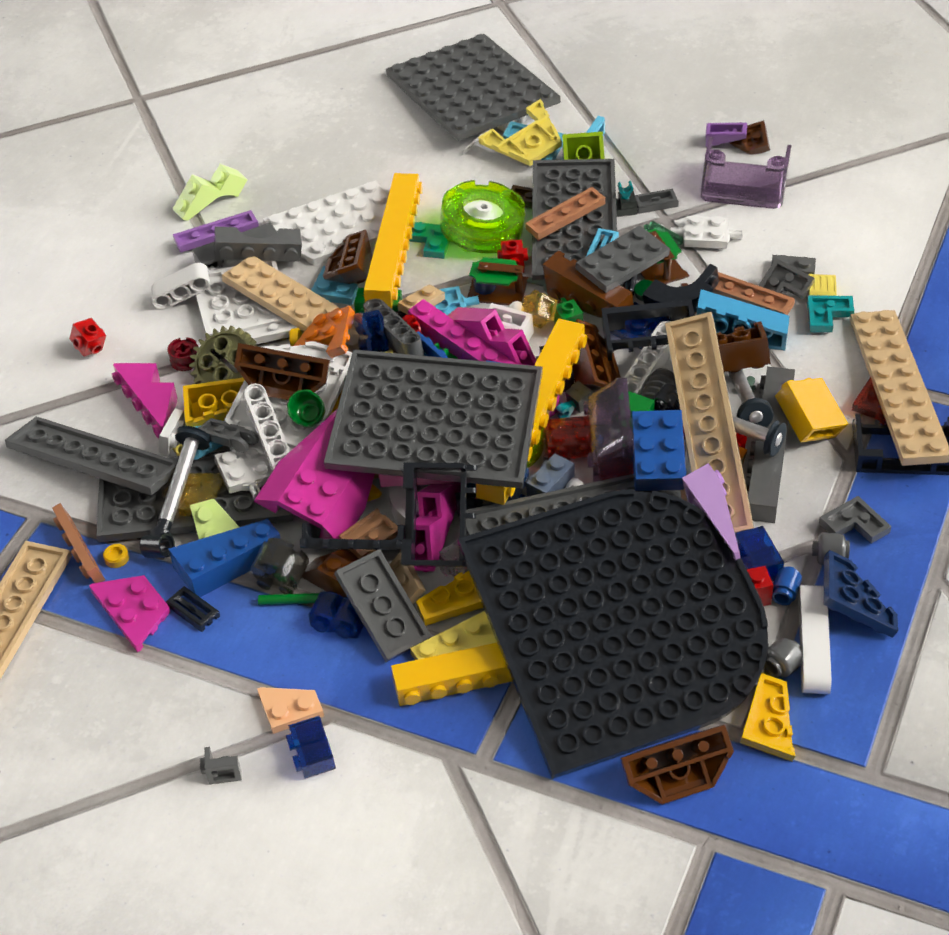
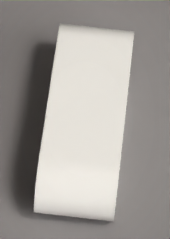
[152,263,209,309]

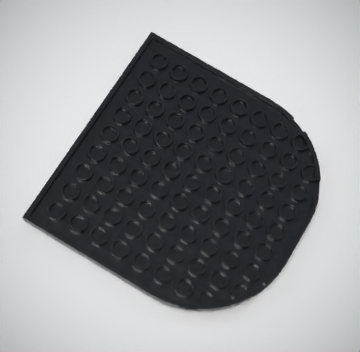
[458,489,769,779]

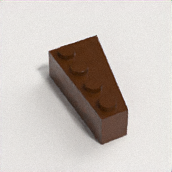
[542,250,633,318]
[716,321,771,373]

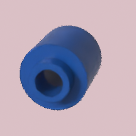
[772,567,802,606]

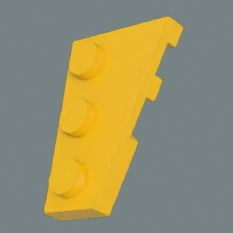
[416,571,483,626]
[740,673,795,762]

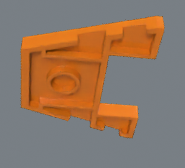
[293,305,355,358]

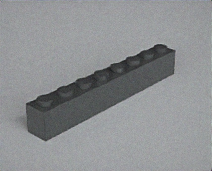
[745,366,795,523]

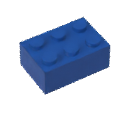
[631,410,686,491]

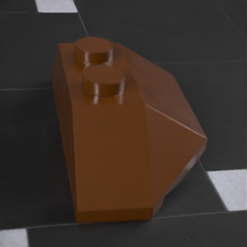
[323,229,373,284]
[572,319,622,391]
[234,343,330,400]
[300,549,359,607]
[620,724,734,804]

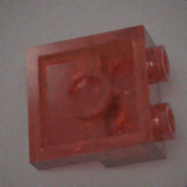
[543,415,596,460]

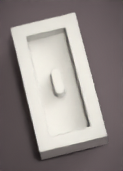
[159,408,186,456]

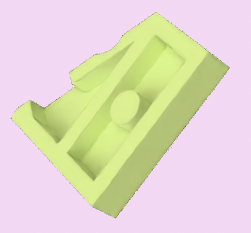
[190,499,239,539]

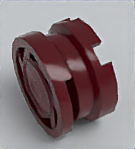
[167,337,199,371]

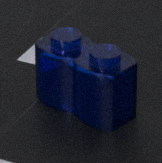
[354,310,389,352]
[308,591,364,638]
[285,716,336,779]

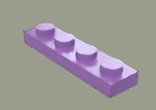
[173,210,259,253]

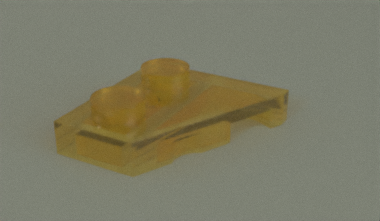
[178,473,224,516]

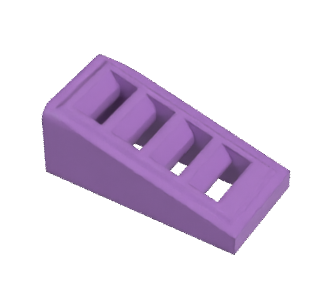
[705,122,747,147]

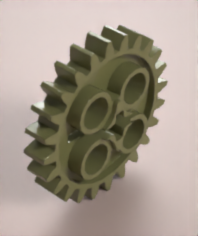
[189,325,257,384]

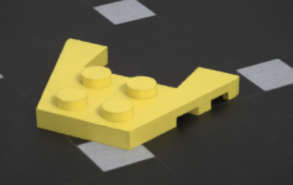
[478,99,562,166]

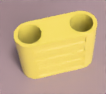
[808,274,837,296]

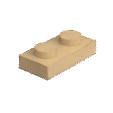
[398,284,445,315]
[389,552,426,604]

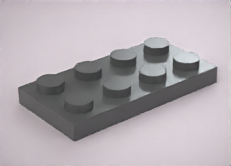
[575,225,670,293]
[334,549,432,662]

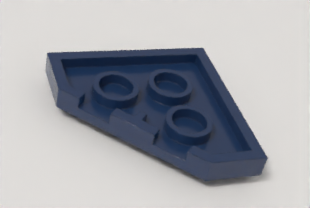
[824,550,898,638]

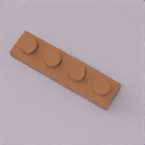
[525,187,605,240]
[713,272,795,315]
[52,503,105,583]

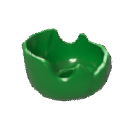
[287,389,326,428]

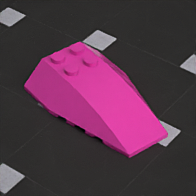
[254,409,375,539]

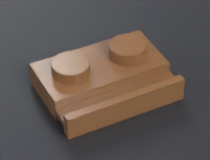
[339,508,398,559]

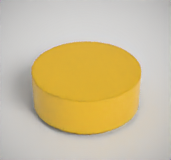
[289,328,302,346]
[103,544,129,568]

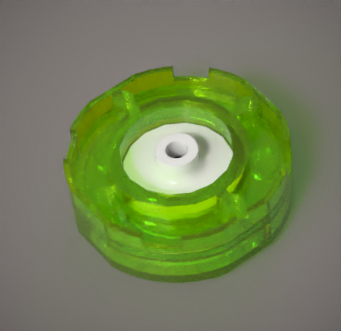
[440,180,526,253]

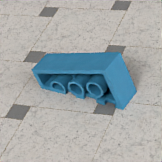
[697,289,790,351]

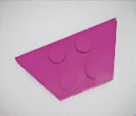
[89,575,171,653]

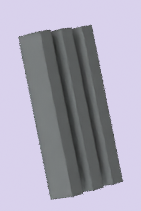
[635,189,679,214]

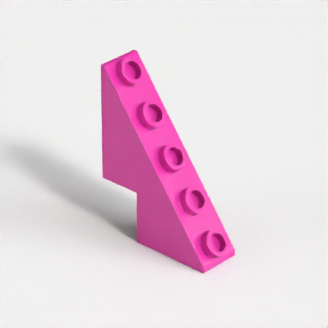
[447,307,537,366]
[111,363,178,438]
[413,482,461,572]

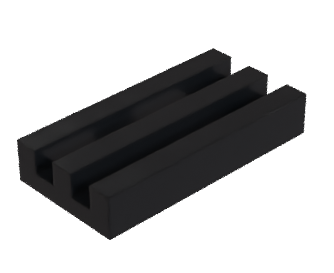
[166,586,220,632]

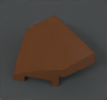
[728,120,771,155]

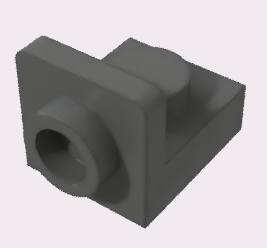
[200,747,242,785]

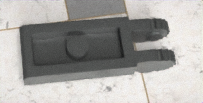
[199,418,259,453]

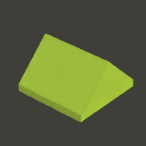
[562,132,605,160]

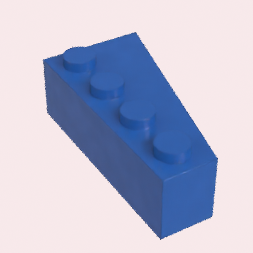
[169,519,284,597]

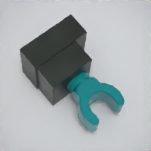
[616,181,637,217]
[556,381,595,421]

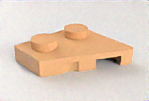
[257,687,324,734]

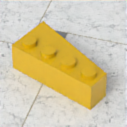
[183,378,244,427]

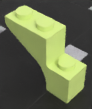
[173,164,247,220]

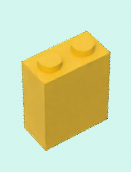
[775,378,848,443]

